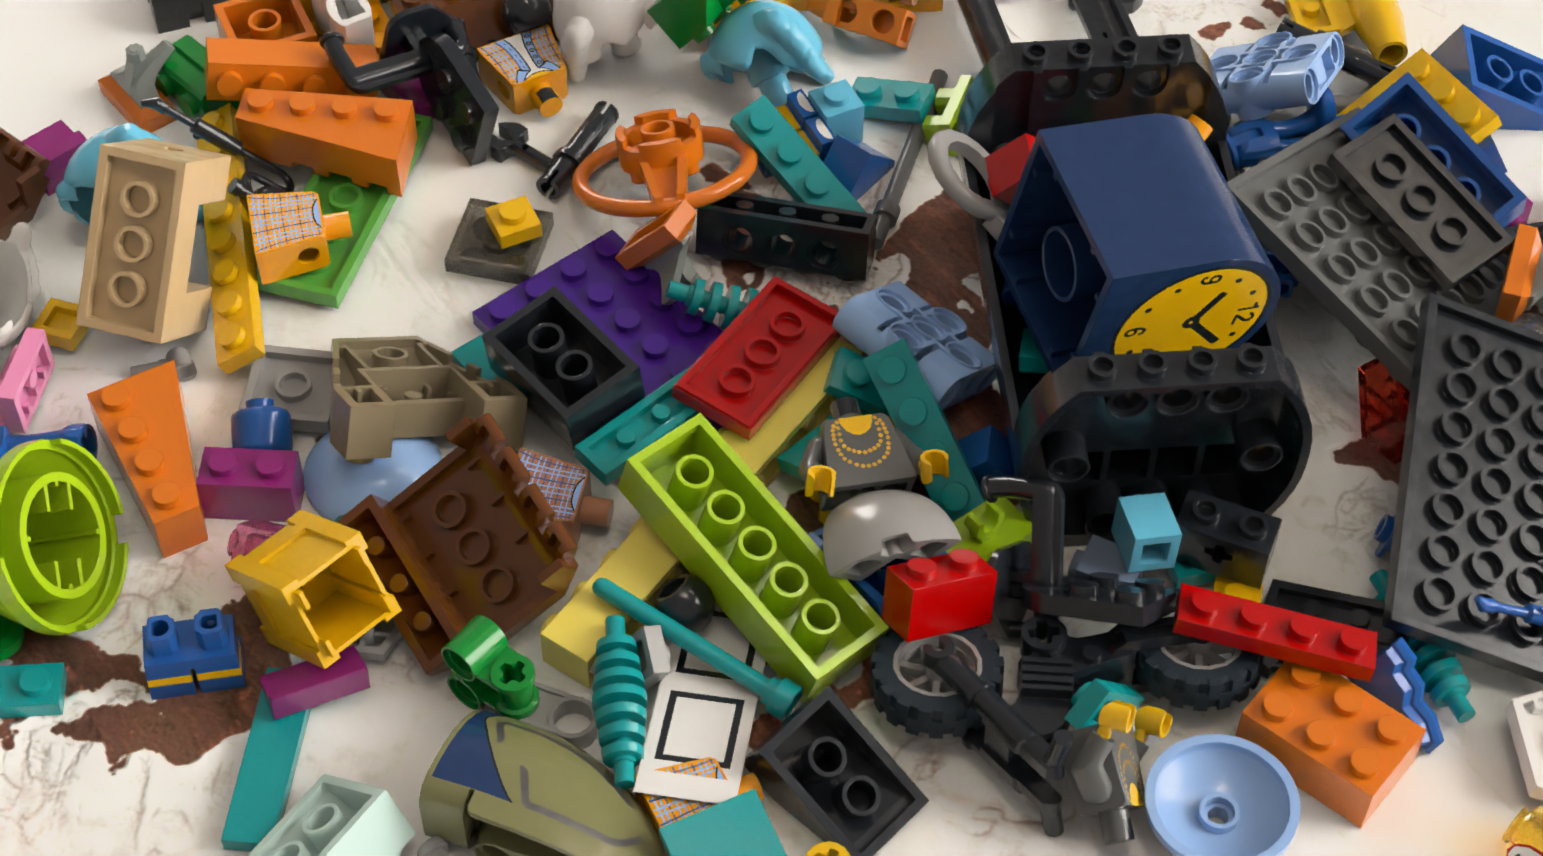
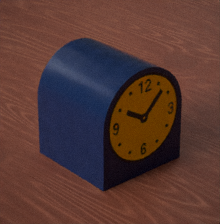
[993,114,1281,373]

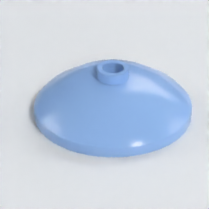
[303,432,442,521]
[1144,734,1301,856]

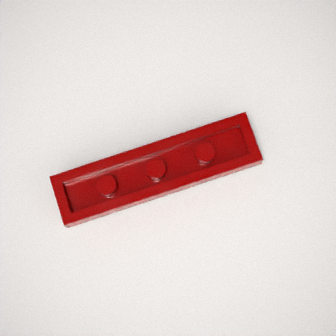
[1172,583,1378,682]

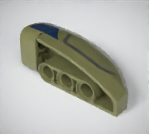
[419,709,668,856]

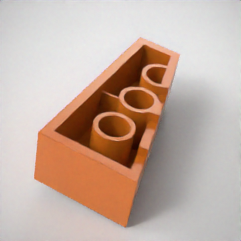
[235,88,418,197]
[87,360,208,558]

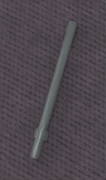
[873,69,948,250]

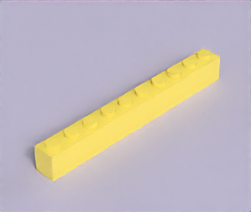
[540,339,864,689]

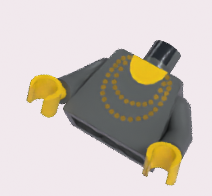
[798,397,950,511]
[1064,700,1173,845]

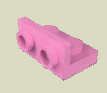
[0,327,55,434]

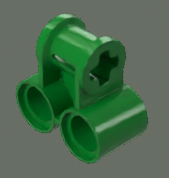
[441,614,540,720]

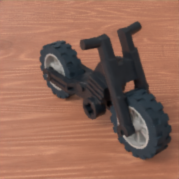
[870,612,1265,837]

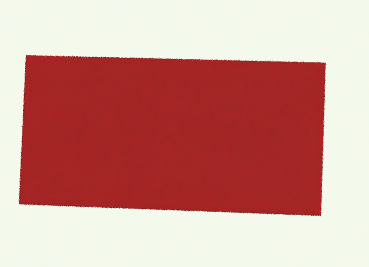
[672,276,842,441]

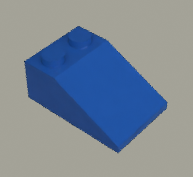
[1431,24,1543,131]

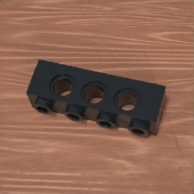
[695,192,878,281]

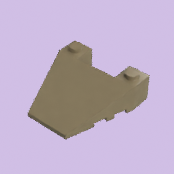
[330,336,528,464]

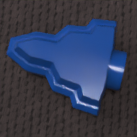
[1346,637,1444,754]

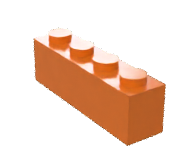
[204,37,378,101]

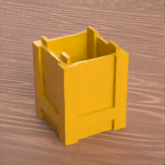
[224,509,402,669]

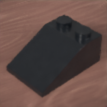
[744,685,929,856]

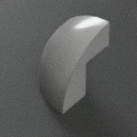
[823,490,962,581]

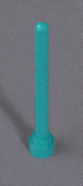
[592,578,804,722]

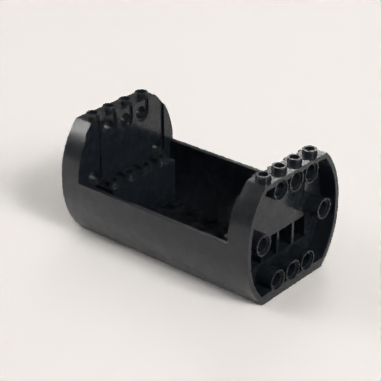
[957,34,1312,547]

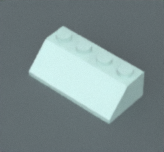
[247,774,416,856]

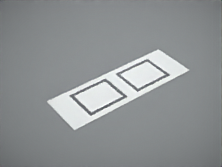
[633,603,766,804]

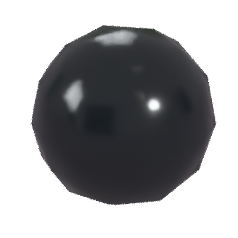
[500,0,552,35]
[654,574,716,633]

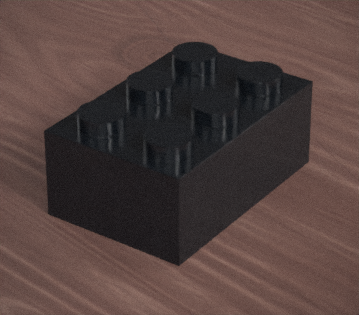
[482,286,645,451]

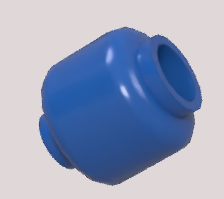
[230,398,293,451]

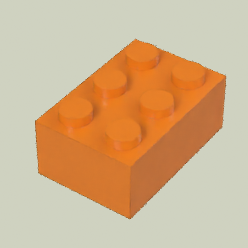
[1235,661,1426,829]

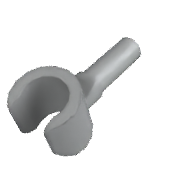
[130,346,197,382]

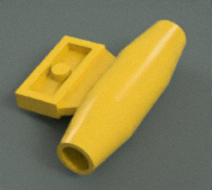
[1284,0,1408,66]

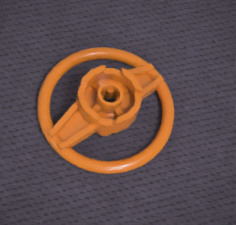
[572,109,758,218]

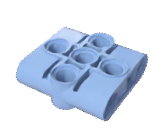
[1210,31,1345,121]
[832,281,997,410]

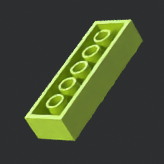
[617,412,889,703]

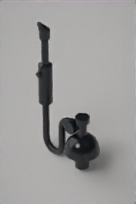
[141,97,295,199]

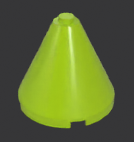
[0,438,129,636]

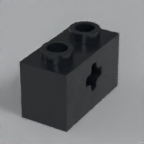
[1176,489,1282,589]

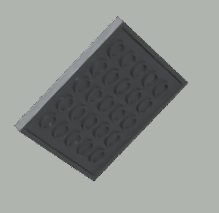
[1227,107,1510,391]

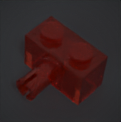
[1357,358,1410,464]

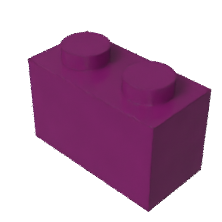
[196,447,305,522]

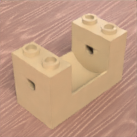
[76,138,231,344]

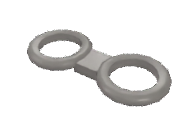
[927,129,1011,241]

